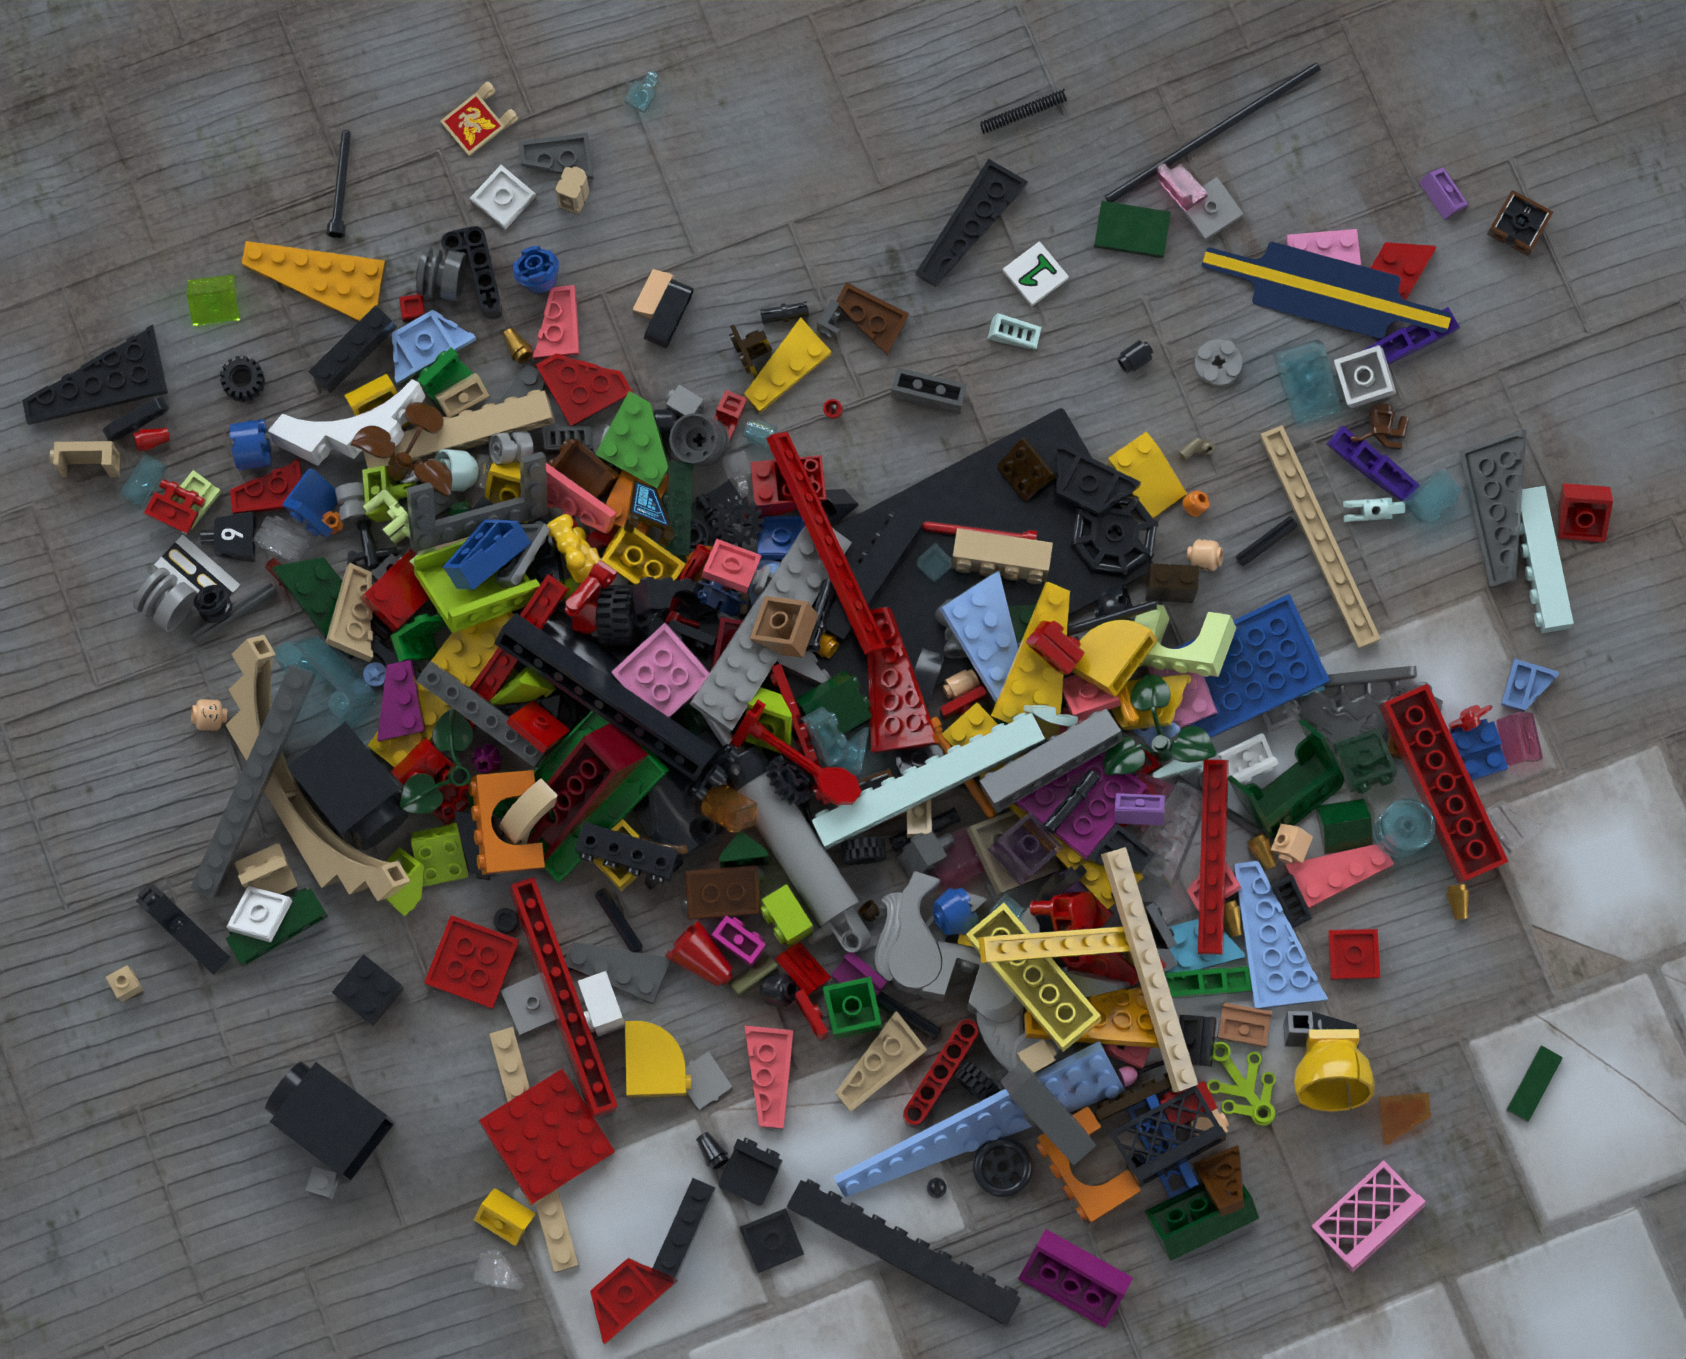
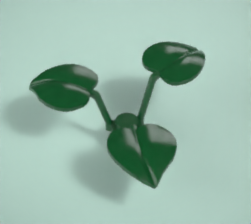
[1104,674,1217,776]
[400,708,511,814]

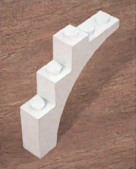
[268,380,425,466]

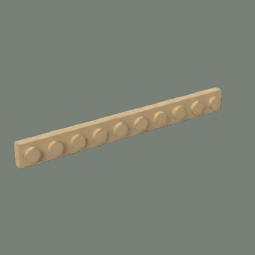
[1260,425,1381,650]
[1101,847,1198,1092]
[489,1027,579,1272]

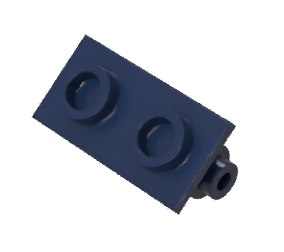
[698,580,748,617]

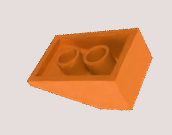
[606,470,672,537]

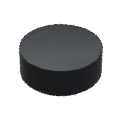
[493,908,518,934]

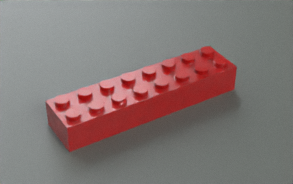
[1378,684,1508,884]

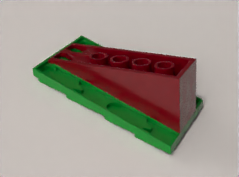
[494,711,669,883]

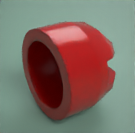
[823,399,843,419]

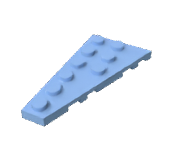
[939,571,1018,703]
[1233,861,1328,1009]

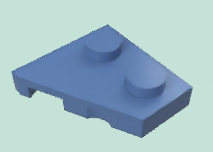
[1501,659,1559,712]

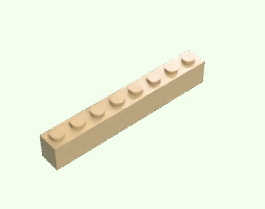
[363,390,555,469]

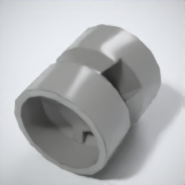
[489,430,533,464]
[335,482,370,524]

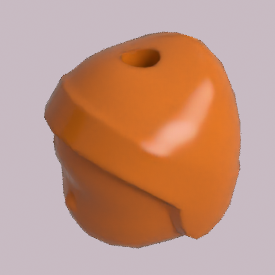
[1182,490,1210,517]

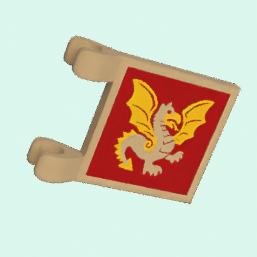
[440,82,518,157]

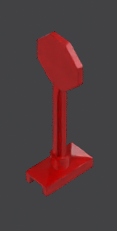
[730,699,861,805]

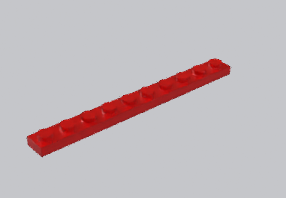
[766,432,887,654]

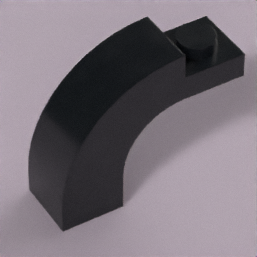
[1036,864,1087,933]

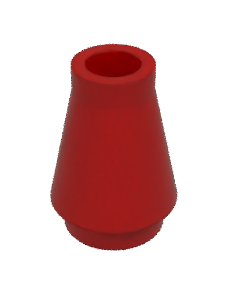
[133,427,170,452]

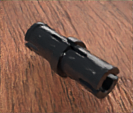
[760,301,809,324]

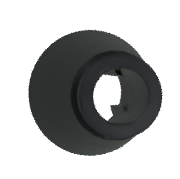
[696,1132,729,1170]

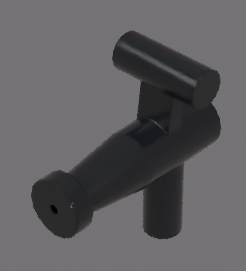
[347,520,398,569]

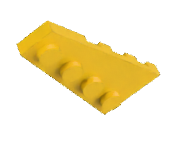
[744,317,831,413]

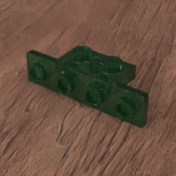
[664,461,694,556]

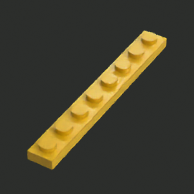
[978,927,1151,963]

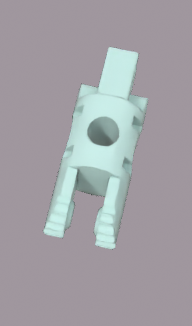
[1343,498,1405,522]

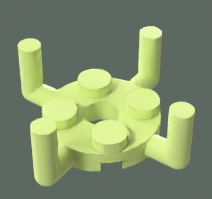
[363,490,436,566]

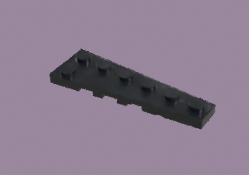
[915,158,1028,287]

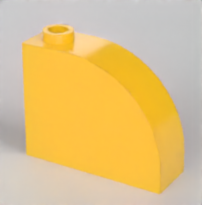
[1071,620,1158,698]
[625,1021,691,1098]

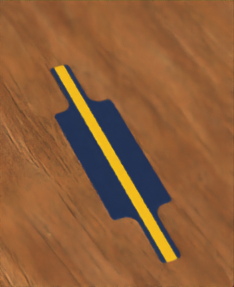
[1202,242,1451,339]

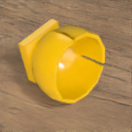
[1294,1029,1375,1112]

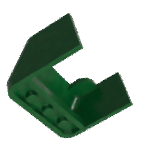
[1228,719,1344,838]

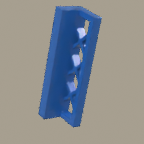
[1126,1094,1198,1199]

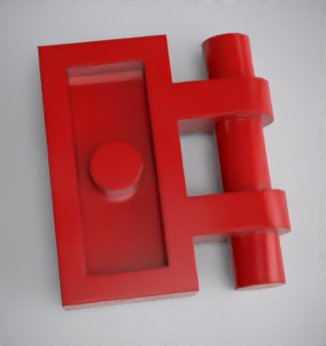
[144,479,206,535]

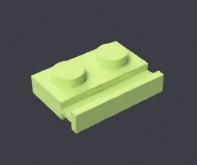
[172,470,222,529]

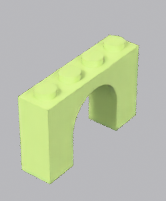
[1134,602,1236,677]

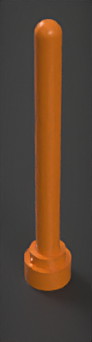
[931,716,996,819]

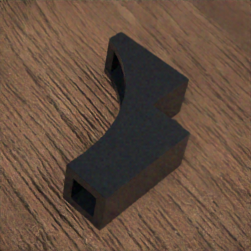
[136,883,231,975]

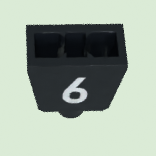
[200,512,256,562]

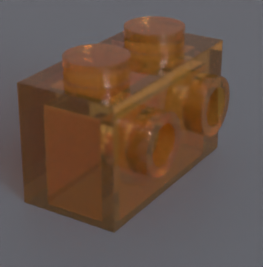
[701,784,757,833]

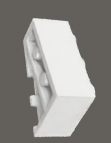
[578,971,625,1037]

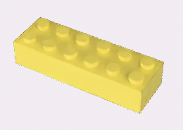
[966,903,1101,1052]

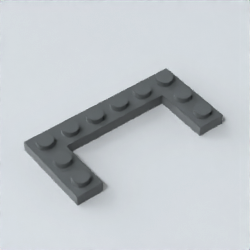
[407,452,548,552]

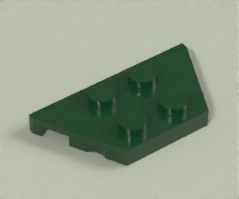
[271,557,342,639]

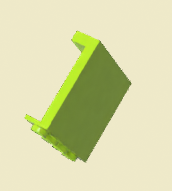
[414,538,540,633]

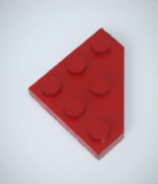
[536,353,633,426]

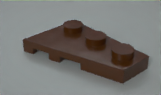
[836,282,909,356]
[1193,1145,1244,1217]

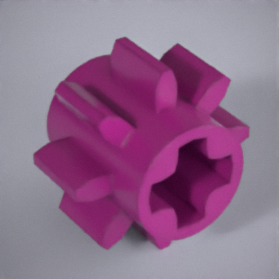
[471,743,503,774]

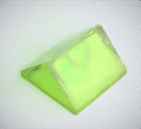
[186,274,240,326]

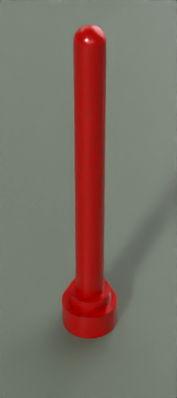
[923,521,1037,540]

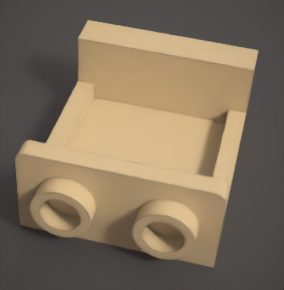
[50,441,120,478]

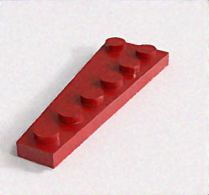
[769,663,831,805]

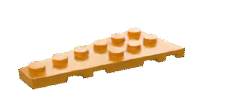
[242,241,386,321]
[1024,985,1160,1048]

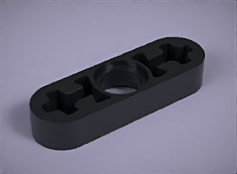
[103,397,169,442]

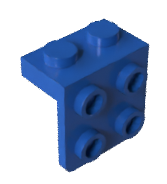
[282,469,337,538]

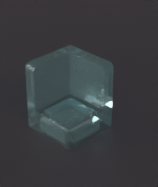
[917,543,952,583]

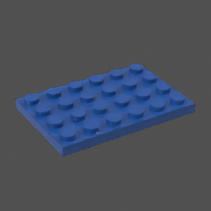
[1174,594,1331,739]

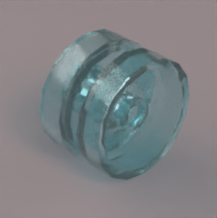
[1373,798,1436,858]

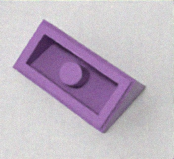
[1420,168,1469,219]
[1115,793,1165,825]

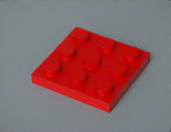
[424,915,520,1009]

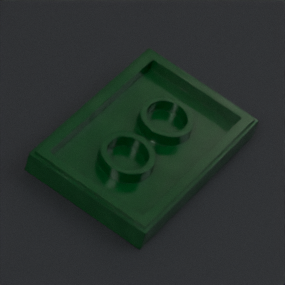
[1094,201,1171,258]

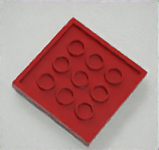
[478,1068,615,1205]

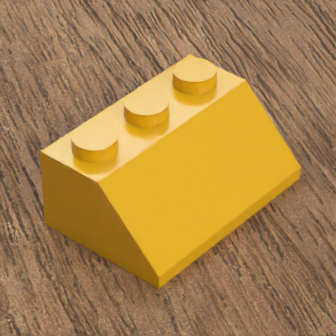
[601,524,685,585]

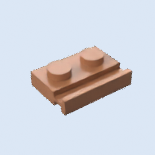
[1217,1003,1272,1048]

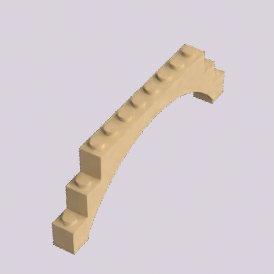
[226,635,410,901]

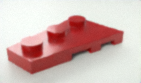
[230,459,302,515]

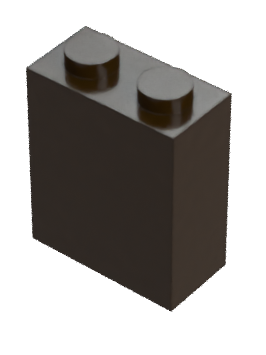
[1145,563,1199,603]

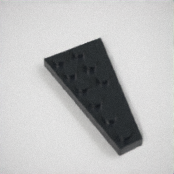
[22,324,168,425]

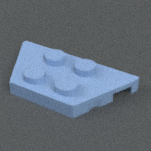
[392,310,476,385]

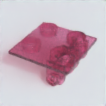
[934,827,986,890]

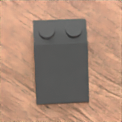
[1061,967,1130,998]

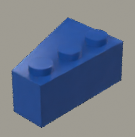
[443,519,531,590]

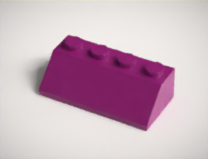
[1018,1229,1133,1328]

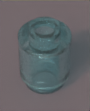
[743,419,779,449]

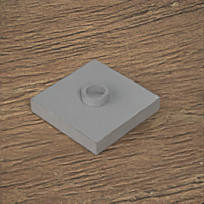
[1178,177,1244,241]
[500,974,556,1036]

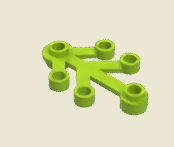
[1207,1042,1276,1126]

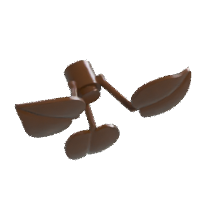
[351,402,452,497]

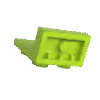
[411,823,469,887]

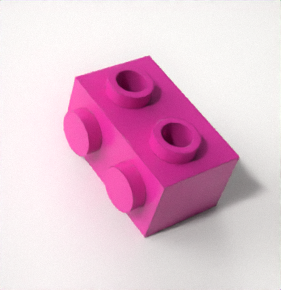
[712,915,766,968]

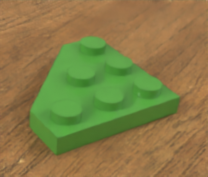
[595,391,670,489]

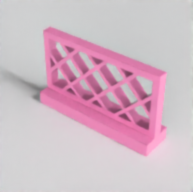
[1311,1160,1426,1273]

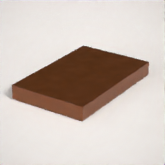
[684,865,761,920]

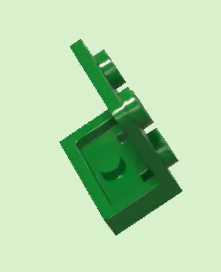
[417,347,485,417]
[391,614,447,662]

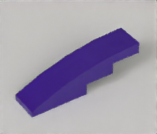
[1362,307,1460,365]
[1326,425,1420,503]

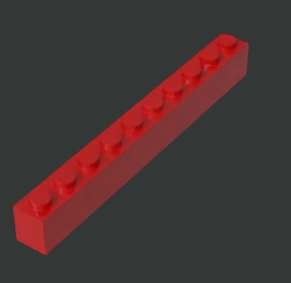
[509,877,618,1118]

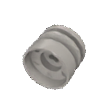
[133,567,197,632]

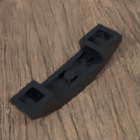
[914,648,945,709]

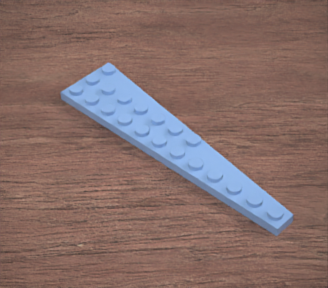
[834,1041,1126,1198]

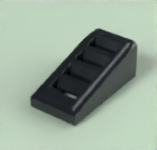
[1269,873,1313,929]

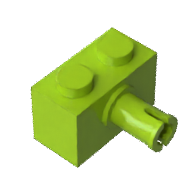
[362,465,417,523]

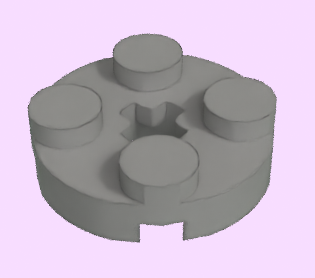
[1194,339,1242,387]

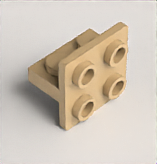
[235,843,298,895]

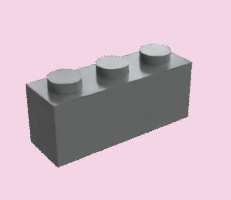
[891,367,967,414]

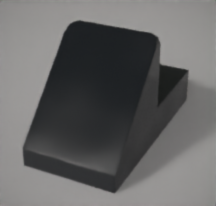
[821,489,859,527]

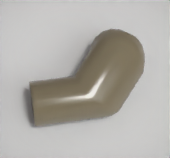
[1178,438,1215,461]

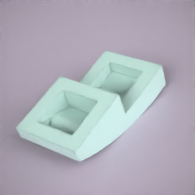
[1023,705,1078,726]

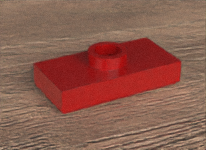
[940,686,987,720]

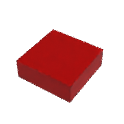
[399,294,426,322]

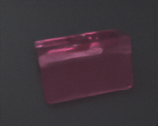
[1157,163,1208,211]
[1496,712,1543,766]

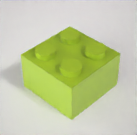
[760,884,813,948]

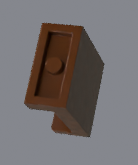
[547,439,620,501]

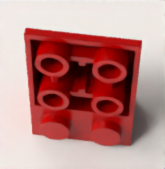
[750,455,827,516]
[391,737,469,825]

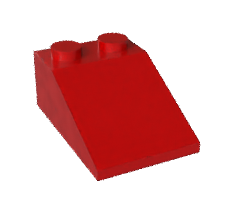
[360,548,429,633]

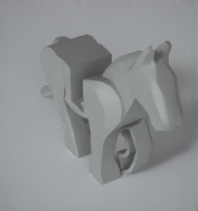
[875,871,1062,1074]

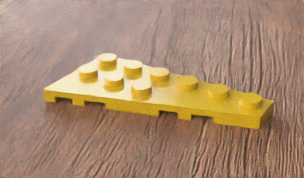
[991,582,1070,740]

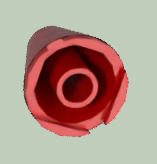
[665,920,733,986]

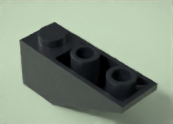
[1283,1011,1359,1048]

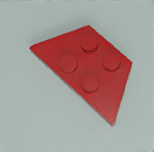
[1370,242,1437,324]
[590,1258,678,1345]

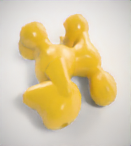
[547,514,600,584]

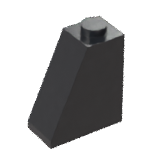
[455,811,504,880]

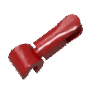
[565,560,617,617]

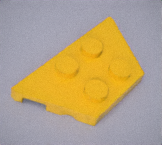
[1111,674,1191,730]

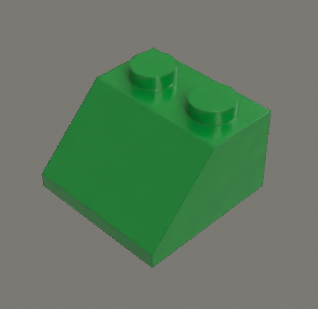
[823,977,882,1040]

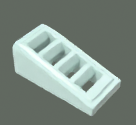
[988,313,1041,350]
[1150,759,1203,783]

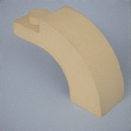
[499,778,558,845]

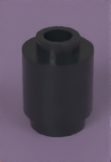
[1117,340,1153,374]

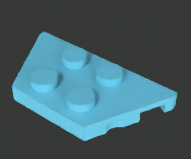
[1166,919,1245,973]

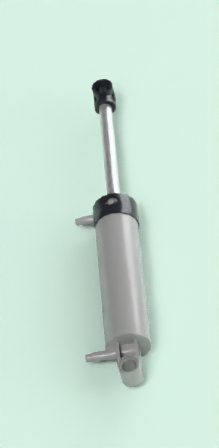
[631,606,871,953]

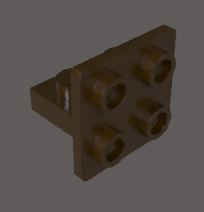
[729,324,773,378]
[997,438,1057,502]

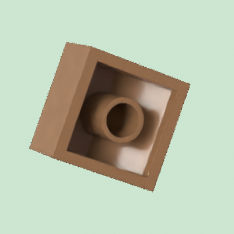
[749,596,818,658]

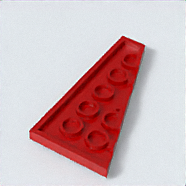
[867,607,939,753]

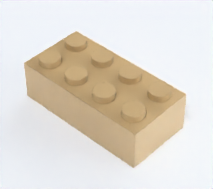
[951,528,1053,584]

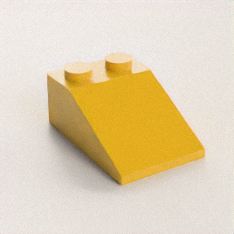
[1106,431,1187,518]

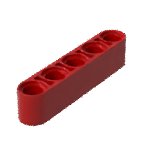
[903,1020,978,1127]

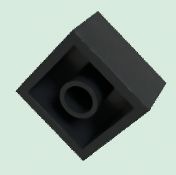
[332,954,404,1026]

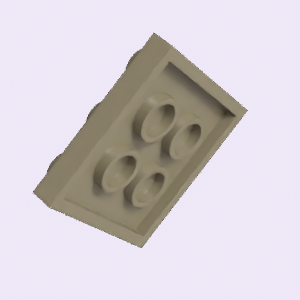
[967,811,1062,895]

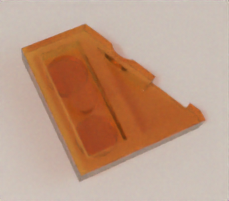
[1378,1092,1431,1145]

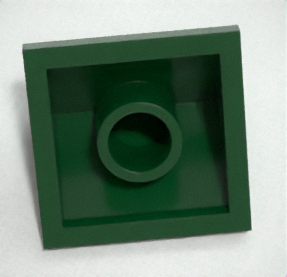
[1316,798,1373,854]
[719,830,769,868]

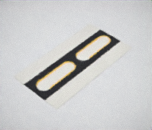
[154,534,240,596]

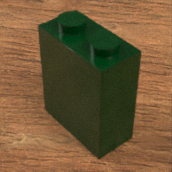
[795,670,872,746]

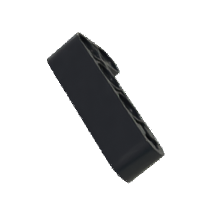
[441,226,502,319]

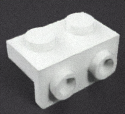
[1219,733,1279,784]

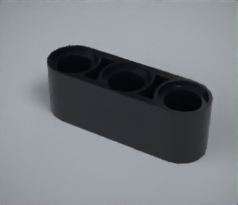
[644,279,694,349]

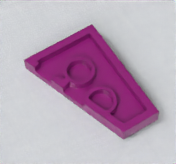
[377,660,426,742]

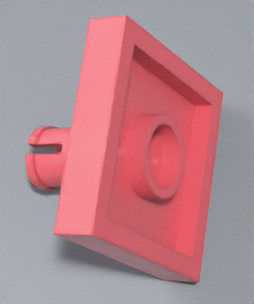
[701,539,762,594]
[1062,675,1120,720]

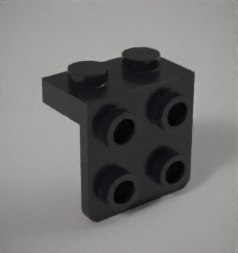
[718,1137,783,1206]

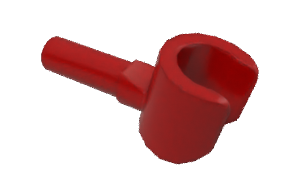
[665,611,700,628]

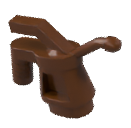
[1351,403,1410,449]

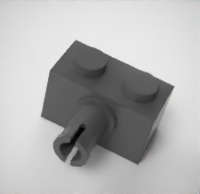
[897,831,955,879]

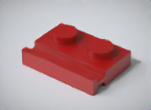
[775,941,831,996]

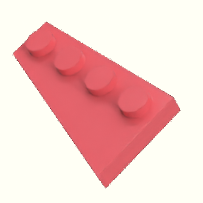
[546,463,617,533]
[1284,843,1394,908]
[744,1026,793,1129]

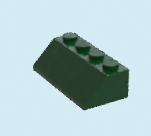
[1144,1184,1259,1261]

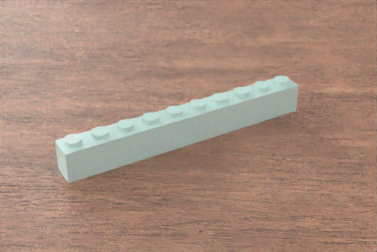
[812,712,1046,850]

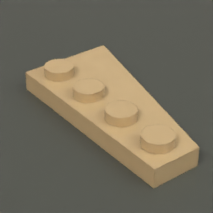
[325,563,373,662]
[834,1011,927,1112]

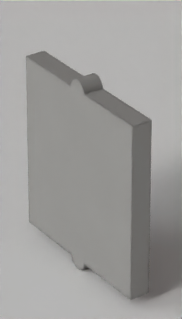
[686,1052,733,1110]

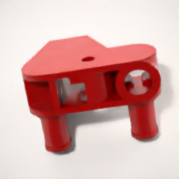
[1030,892,1097,968]

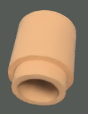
[942,669,980,700]

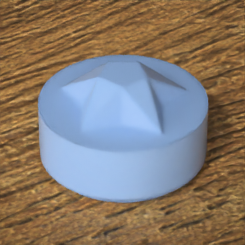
[363,662,386,688]

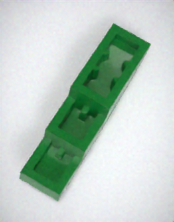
[1164,966,1252,999]

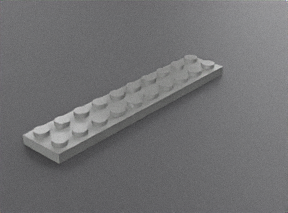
[690,525,852,733]

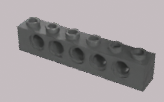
[416,661,552,767]

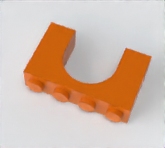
[469,770,545,875]
[1036,1106,1141,1224]

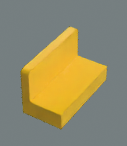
[474,1188,536,1246]

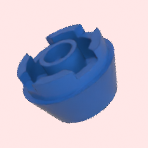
[513,246,559,294]
[933,888,978,935]

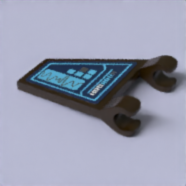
[624,480,674,547]

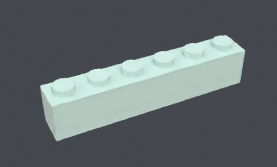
[1519,486,1574,634]

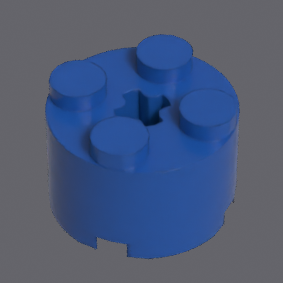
[230,419,272,471]

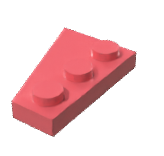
[532,285,580,360]

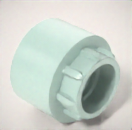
[434,449,478,492]

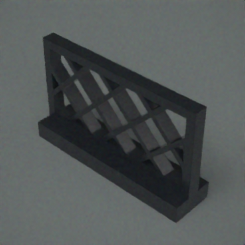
[1110,1086,1226,1187]

